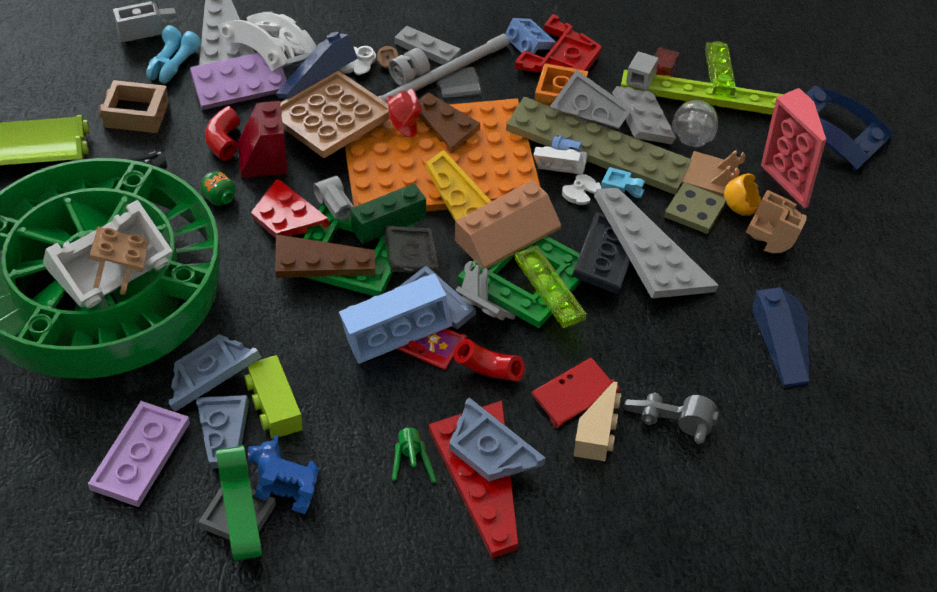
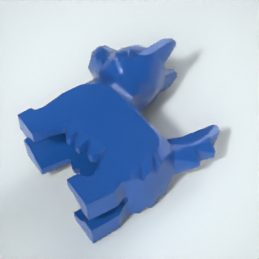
[247,435,320,514]

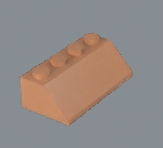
[455,180,561,270]

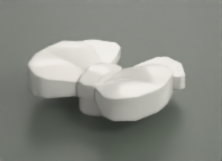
[562,174,601,205]

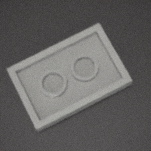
[612,86,676,144]

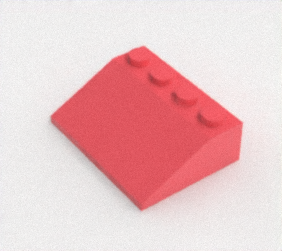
[761,88,826,208]

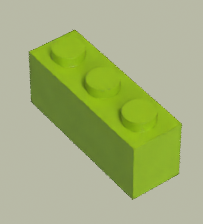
[244,355,302,439]

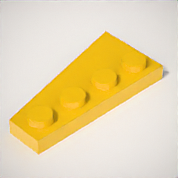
[425,150,492,220]

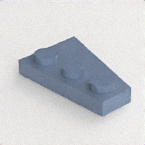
[399,266,476,329]
[196,395,249,468]

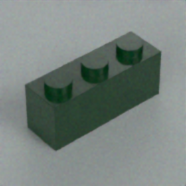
[350,183,426,244]

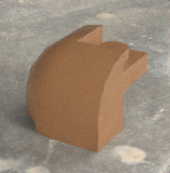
[746,190,806,253]

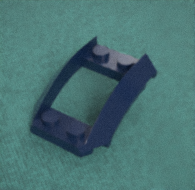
[806,85,894,171]

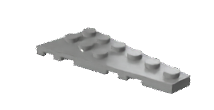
[199,0,255,65]
[594,188,719,298]

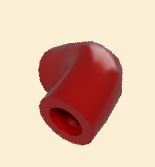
[205,106,240,161]
[454,339,525,381]

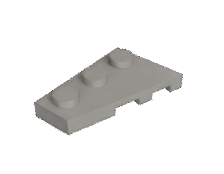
[550,70,632,129]

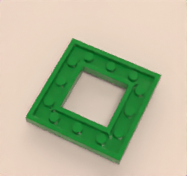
[303,203,414,296]
[458,236,582,328]

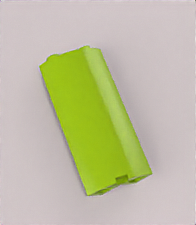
[0,115,90,165]

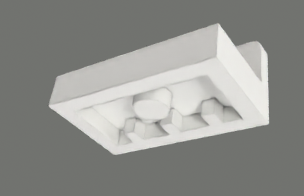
[534,147,587,175]

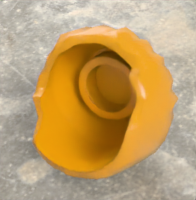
[724,173,761,216]

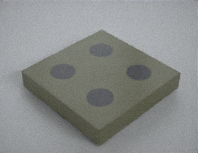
[664,182,726,234]

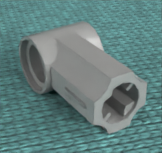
[313,176,354,221]

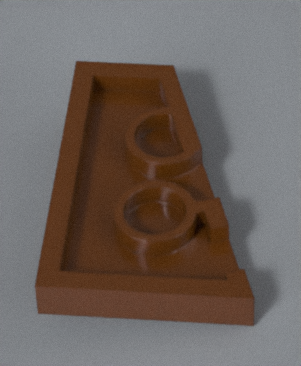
[418,93,480,154]

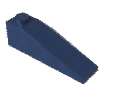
[752,287,809,388]

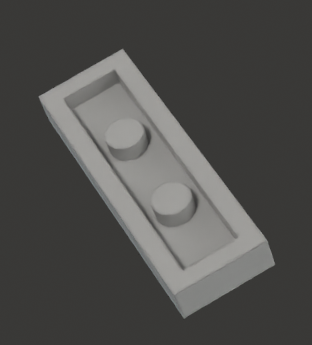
[395,26,461,65]

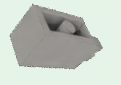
[113,1,177,42]

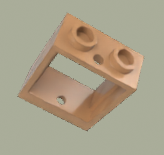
[99,80,169,133]

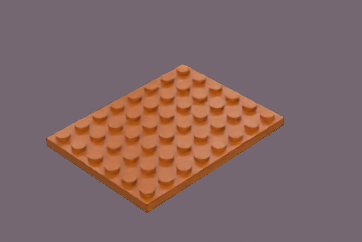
[344,99,540,212]

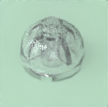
[672,100,719,147]

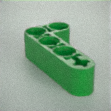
[216,445,262,561]

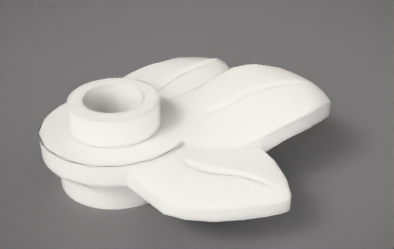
[338,46,376,75]

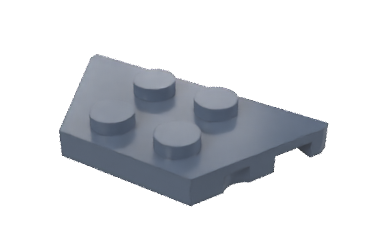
[169,335,261,412]
[449,398,545,481]

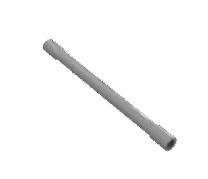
[378,34,510,103]

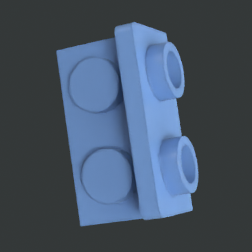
[506,18,556,54]

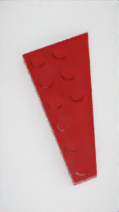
[429,401,518,558]

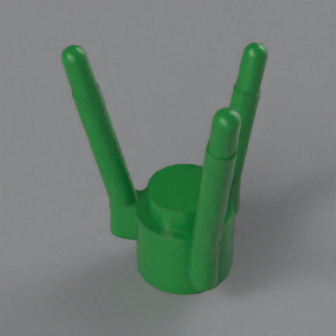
[392,428,437,483]

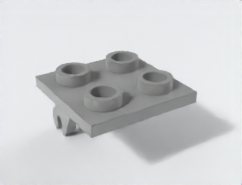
[456,261,516,321]

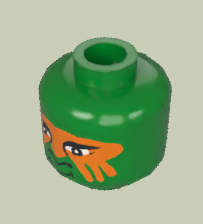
[200,171,236,206]

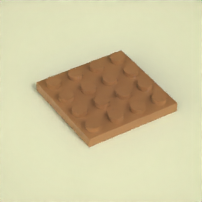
[280,70,390,158]

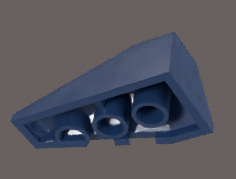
[276,32,358,99]

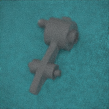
[623,393,719,444]

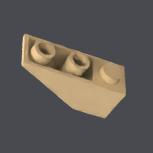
[574,382,621,461]

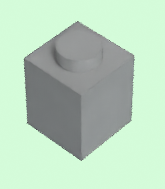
[626,51,659,90]

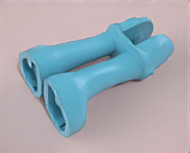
[146,25,201,84]

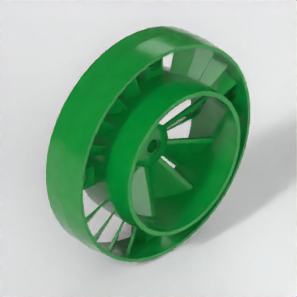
[0,158,220,379]

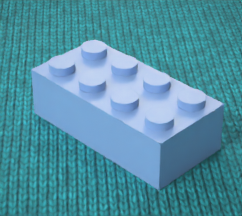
[339,273,452,364]

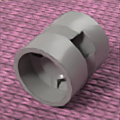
[388,48,430,86]

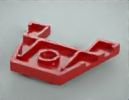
[515,14,602,73]

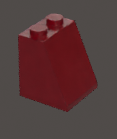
[238,101,288,178]

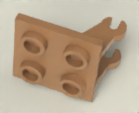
[681,150,746,197]
[89,227,149,295]

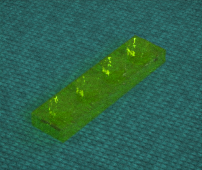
[705,41,736,96]
[515,246,586,328]

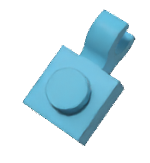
[601,167,645,198]

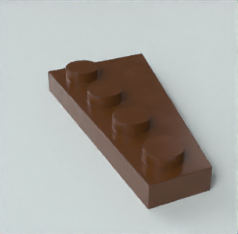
[275,235,375,278]

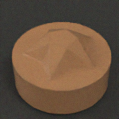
[377,46,399,69]

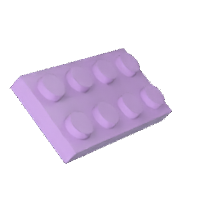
[190,53,287,110]
[88,401,190,507]

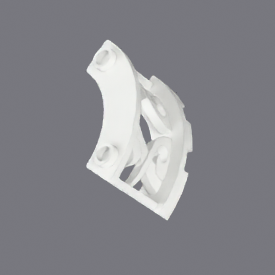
[217,12,317,71]

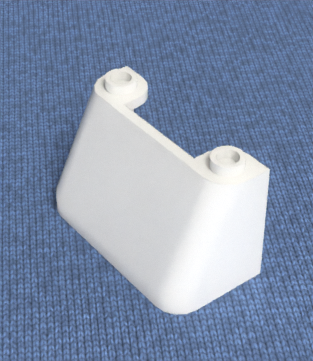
[43,200,172,309]

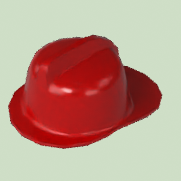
[386,89,422,138]

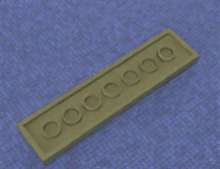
[506,97,692,195]

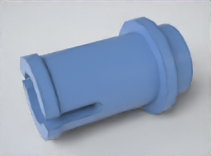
[552,135,582,153]

